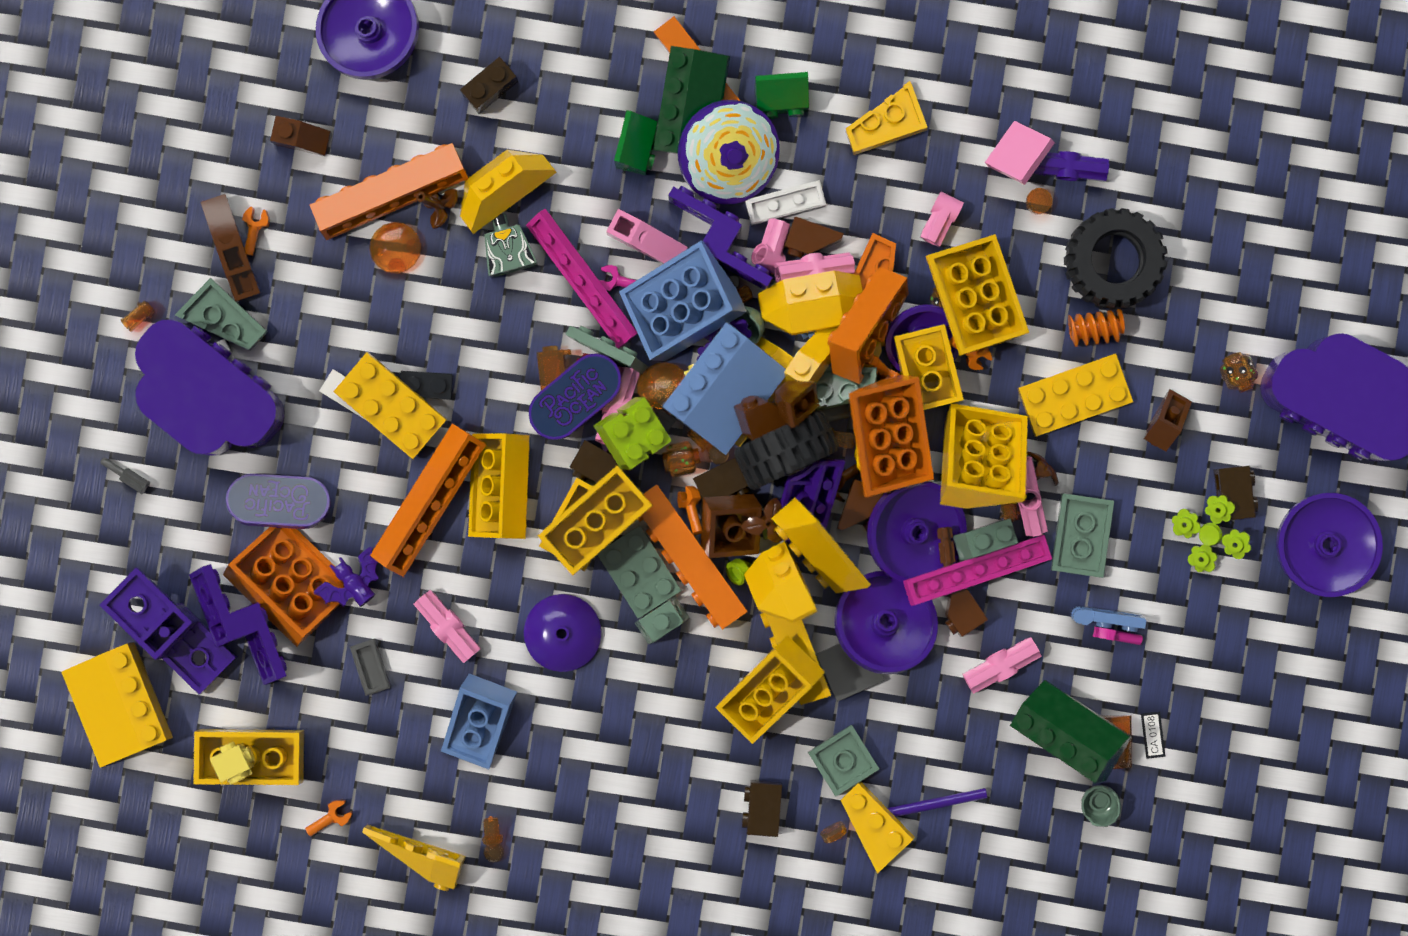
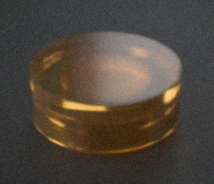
[1026,188,1053,215]
[820,821,847,843]

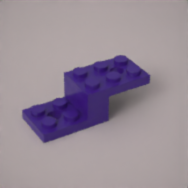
[668,186,773,290]
[189,564,287,685]
[99,567,237,695]

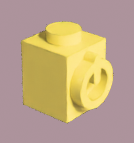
[210,741,255,785]

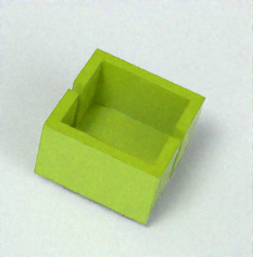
[594,397,672,470]

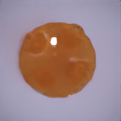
[370,222,422,274]
[637,362,685,409]

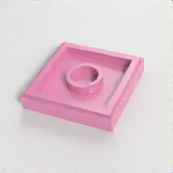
[985,121,1055,185]

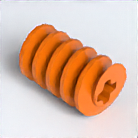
[1068,309,1125,347]

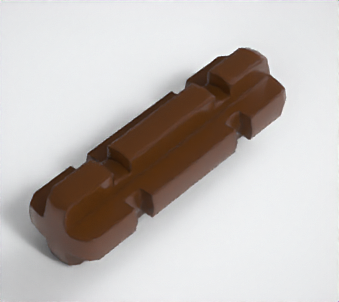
[937,527,956,568]

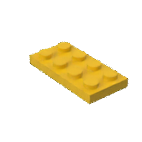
[333,352,447,459]
[1017,353,1133,437]

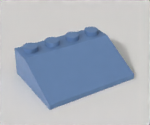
[619,241,747,362]
[662,322,786,455]

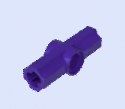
[1033,151,1109,182]

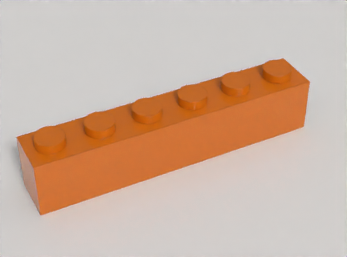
[310,143,469,241]
[370,423,486,577]
[637,484,748,630]

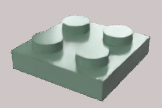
[808,725,879,797]

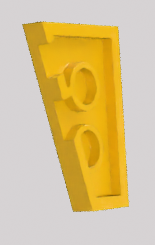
[845,81,927,155]
[841,781,915,874]

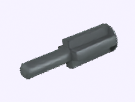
[101,458,150,495]

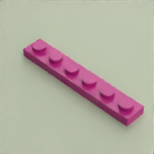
[526,209,638,349]
[903,535,1052,606]

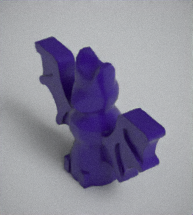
[313,547,379,607]

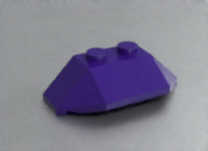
[774,459,845,556]

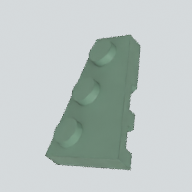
[565,325,651,377]

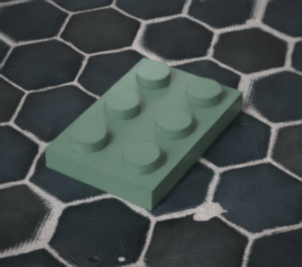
[1051,493,1114,578]
[597,525,682,618]

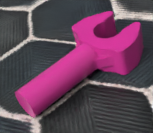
[599,265,637,292]
[1093,626,1143,645]

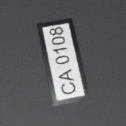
[1141,711,1166,759]

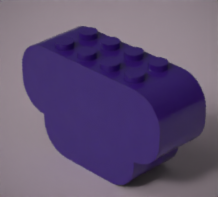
[135,320,285,456]
[1260,333,1408,462]

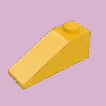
[784,327,838,384]

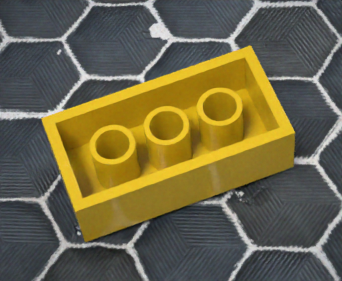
[538,466,653,576]
[715,635,825,744]
[194,729,304,785]

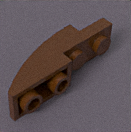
[200,194,260,301]

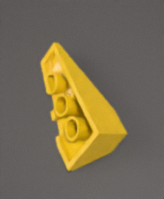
[362,824,466,891]

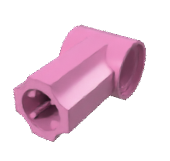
[920,191,964,247]
[751,218,790,274]

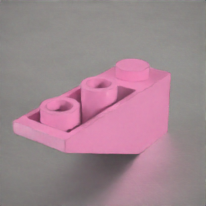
[606,209,688,264]

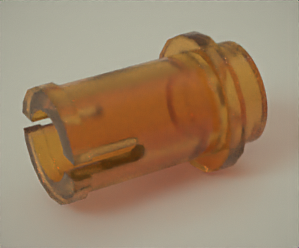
[121,300,155,332]
[1000,503,1021,522]

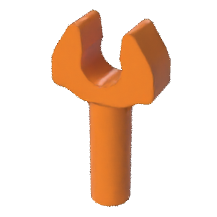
[242,207,270,256]
[949,337,992,370]
[871,356,900,380]
[677,486,703,535]
[305,800,353,837]

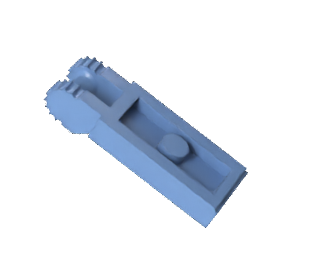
[1070,606,1146,632]

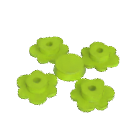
[1172,495,1251,572]

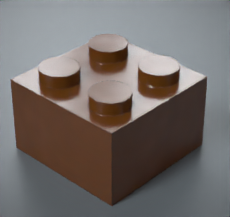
[701,494,762,558]

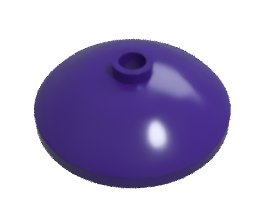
[885,305,959,371]
[524,594,601,672]

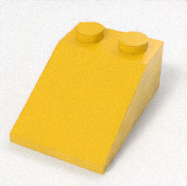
[894,324,964,410]

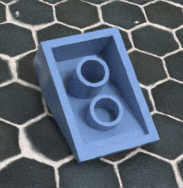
[441,674,517,770]

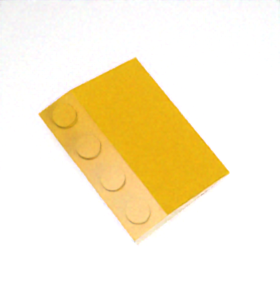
[926,234,1029,355]
[940,403,1028,509]
[62,642,173,768]

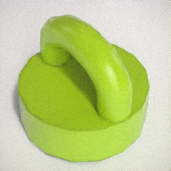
[726,558,751,586]

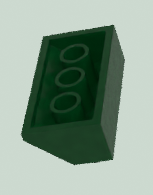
[654,46,730,154]
[1010,680,1132,784]

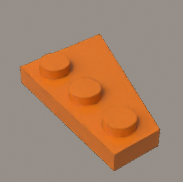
[854,233,896,290]

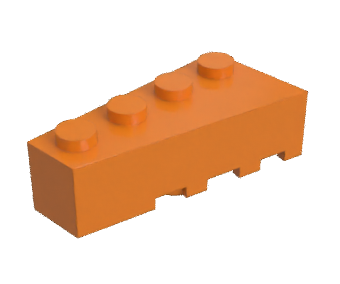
[827,267,908,384]

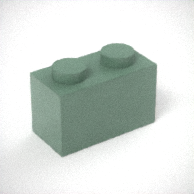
[953,518,1018,561]

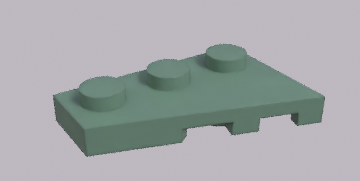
[175,278,268,350]
[812,366,877,413]

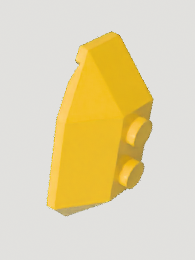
[460,150,557,234]
[757,270,863,335]
[744,541,818,623]

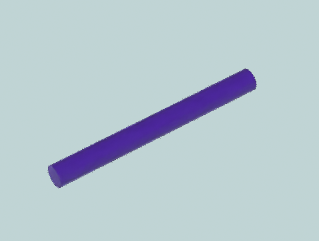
[887,788,987,817]

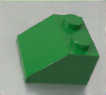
[754,72,809,119]
[614,110,658,175]

